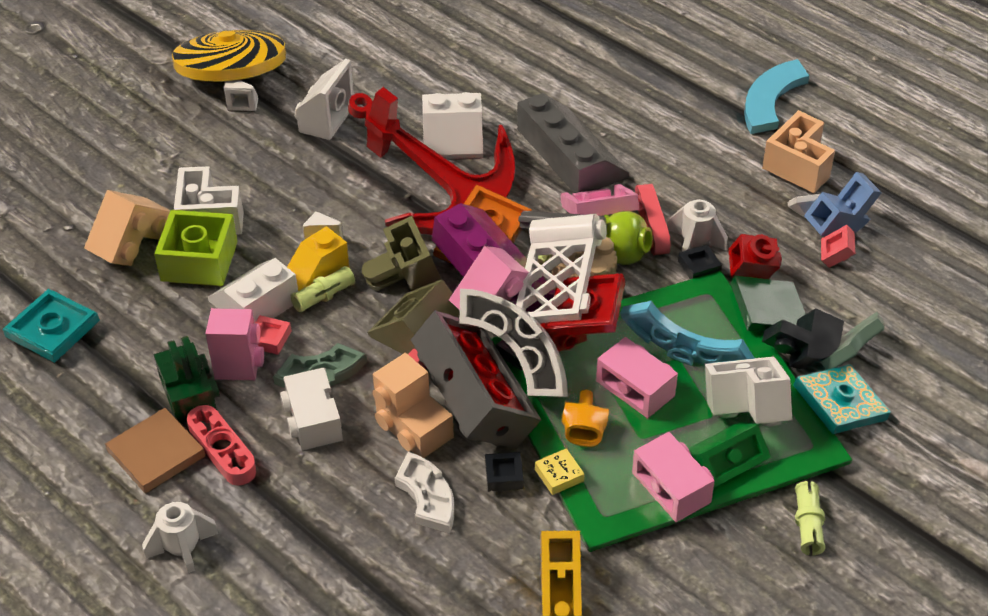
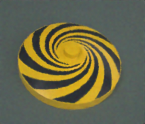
[172,30,286,81]

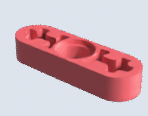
[635,184,671,256]
[187,405,256,486]

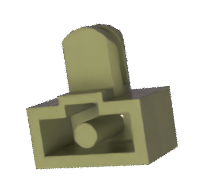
[362,216,442,291]

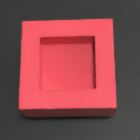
[821,225,856,268]
[255,315,292,355]

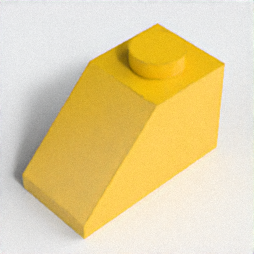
[287,226,350,291]

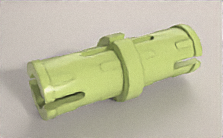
[291,266,355,312]
[795,481,825,555]

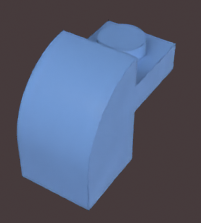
[804,172,882,236]

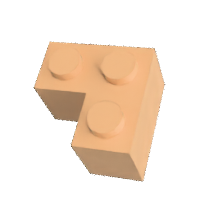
[762,110,835,193]
[84,190,170,266]
[373,352,454,458]

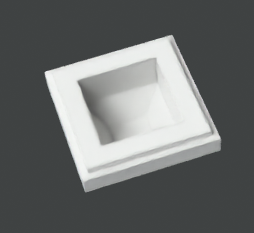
[787,194,820,218]

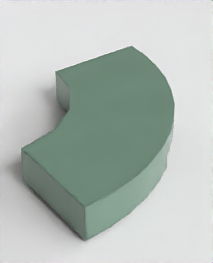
[821,312,885,370]
[273,343,367,388]

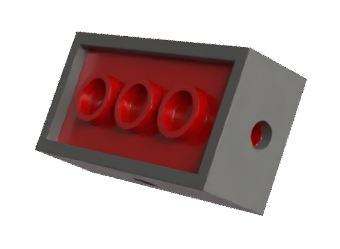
[411,310,541,449]

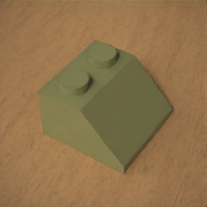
[367,280,460,354]

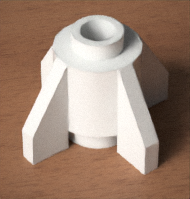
[667,200,728,252]
[142,502,218,573]

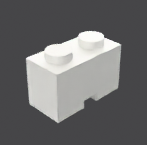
[280,368,343,451]

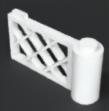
[516,214,607,323]

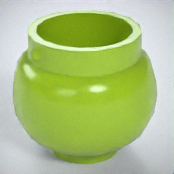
[604,211,653,265]

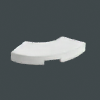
[395,452,455,534]

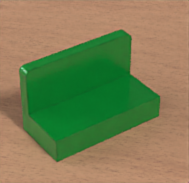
[688,424,771,488]

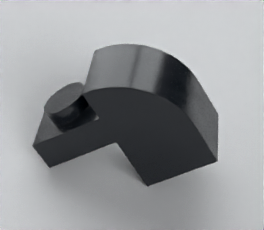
[762,308,844,369]

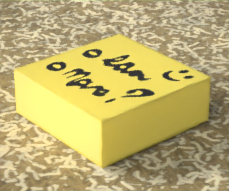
[535,448,584,495]

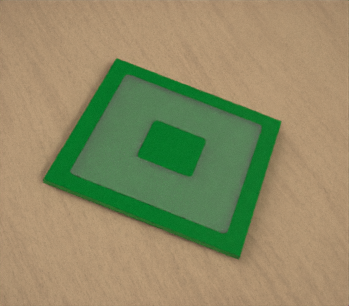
[491,271,852,552]

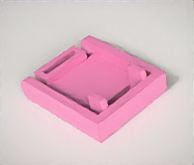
[560,184,639,216]

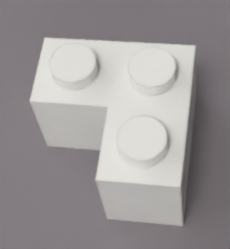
[174,166,244,235]
[705,357,792,426]

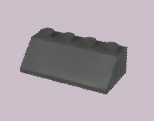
[517,93,629,193]

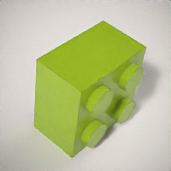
[154,210,238,286]

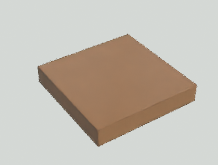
[105,408,205,494]

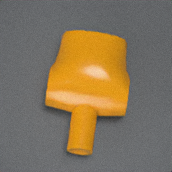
[561,389,609,447]

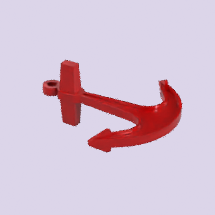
[348,87,515,235]

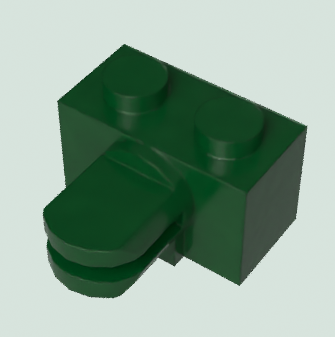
[153,336,220,424]

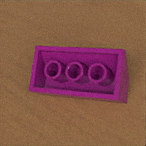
[432,203,555,312]

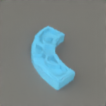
[744,59,809,134]
[619,301,755,366]

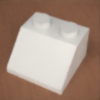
[295,59,354,140]
[422,92,483,159]
[208,258,298,323]

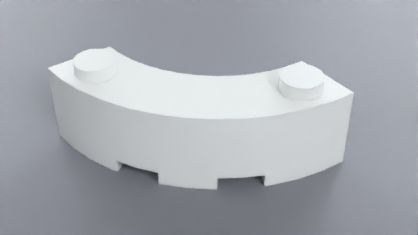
[459,288,568,397]

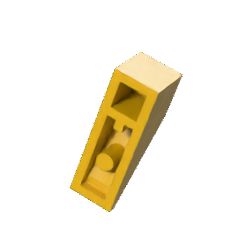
[540,531,582,616]

